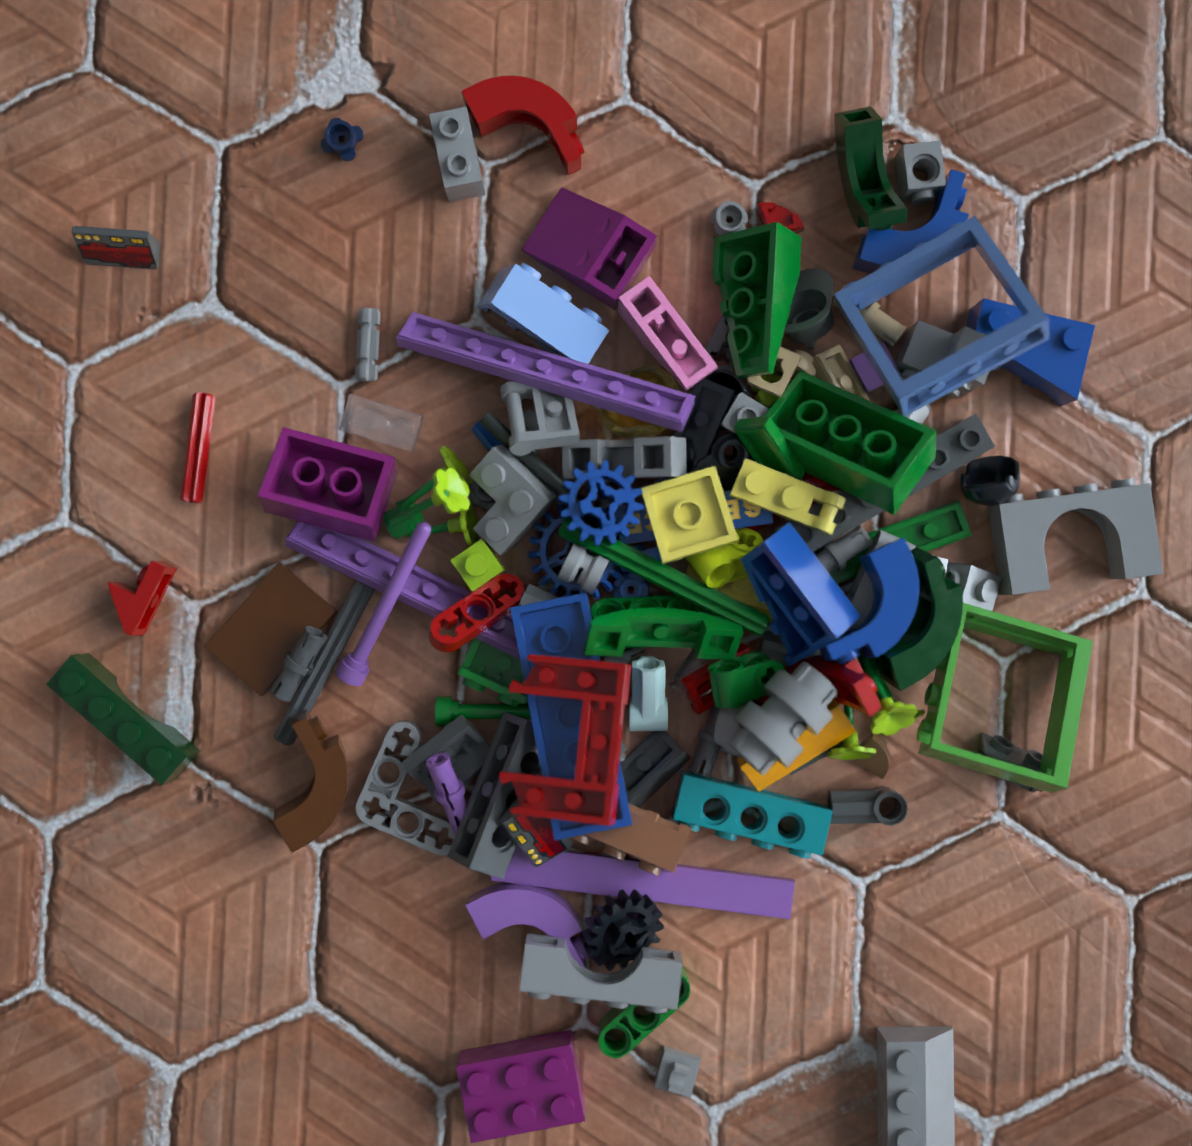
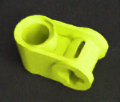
[686,528,763,589]

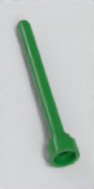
[435,696,531,727]

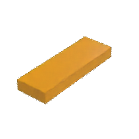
[737,699,857,792]

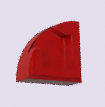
[756,202,804,233]

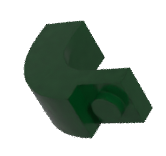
[834,106,907,230]
[875,547,963,691]

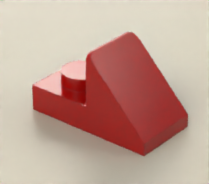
[108,561,177,636]

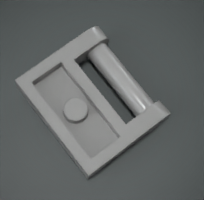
[500,381,580,456]

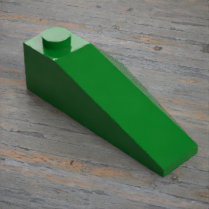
[712,222,802,378]

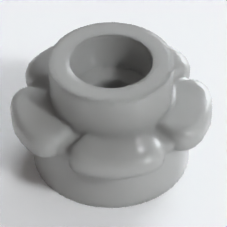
[711,201,748,236]

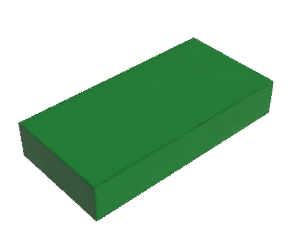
[733,416,806,480]

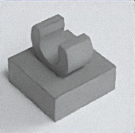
[654,1046,701,1098]

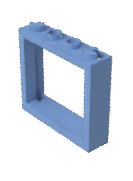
[834,216,1049,416]

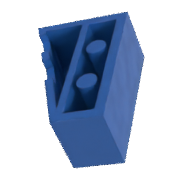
[966,298,1095,406]

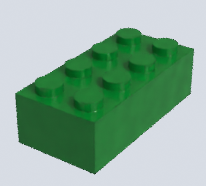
[765,370,936,515]

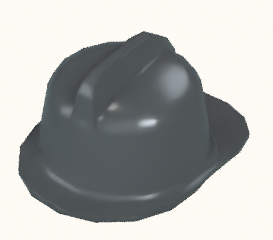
[784,268,834,350]

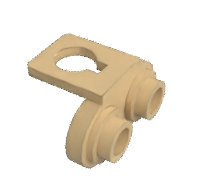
[747,347,816,397]

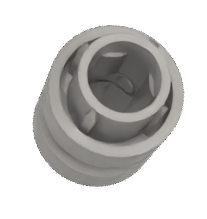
[728,662,838,776]

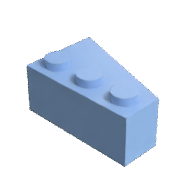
[477,263,609,364]

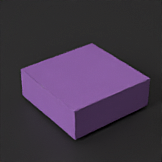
[849,342,901,394]

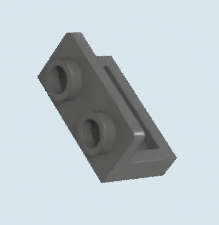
[402,715,491,805]

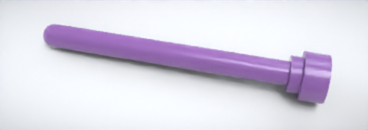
[335,522,431,686]

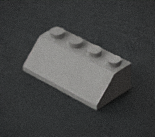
[876,1026,955,1146]

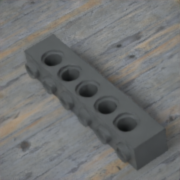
[771,414,995,552]

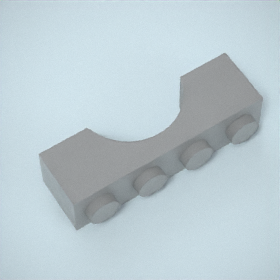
[520,933,683,1013]

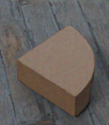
[855,733,891,779]

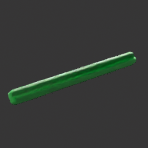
[558,518,769,636]

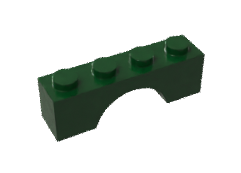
[46,653,201,785]

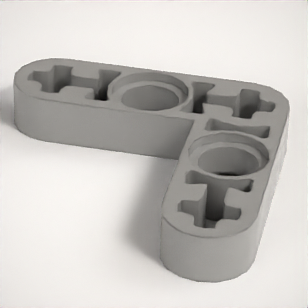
[356,720,455,856]

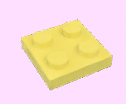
[640,466,738,564]

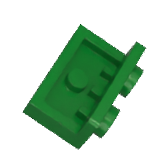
[457,638,528,708]

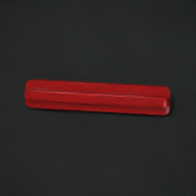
[180,392,215,503]

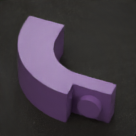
[466,882,590,969]

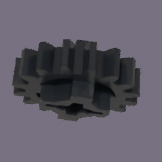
[581,889,664,971]

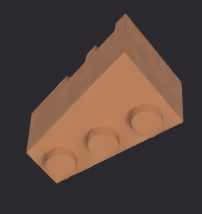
[569,803,692,876]

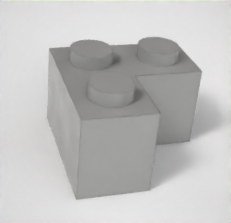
[895,320,989,398]
[469,444,559,555]

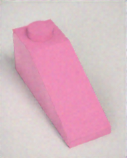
[618,276,718,391]

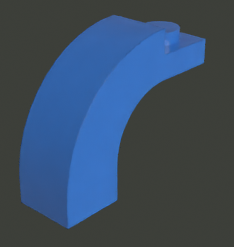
[852,169,969,274]
[819,537,919,664]

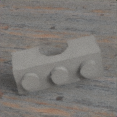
[562,436,687,479]

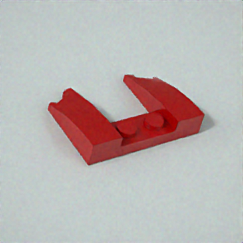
[499,654,632,826]

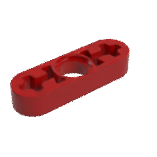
[429,574,524,652]

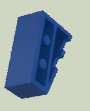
[741,522,861,667]

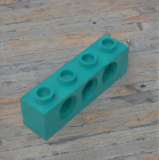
[671,770,833,859]

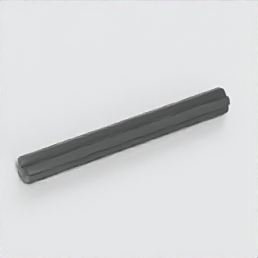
[274,580,375,746]

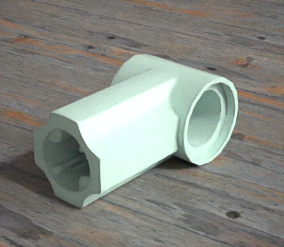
[629,656,668,731]

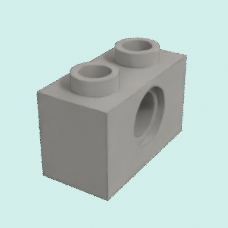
[429,106,486,202]

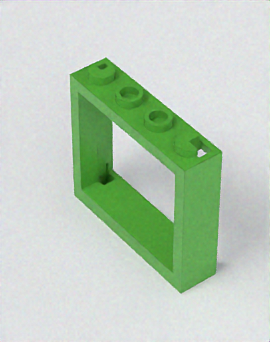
[917,603,1093,793]

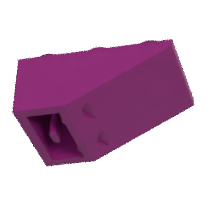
[521,187,657,311]

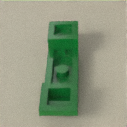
[583,607,744,660]

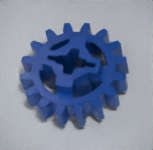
[558,460,644,547]

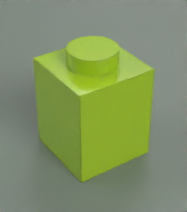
[450,539,507,592]

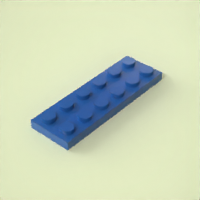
[510,593,632,840]

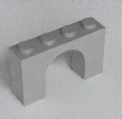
[988,478,1164,595]

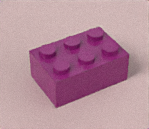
[258,427,397,542]
[456,1029,585,1143]

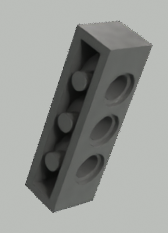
[447,712,542,879]

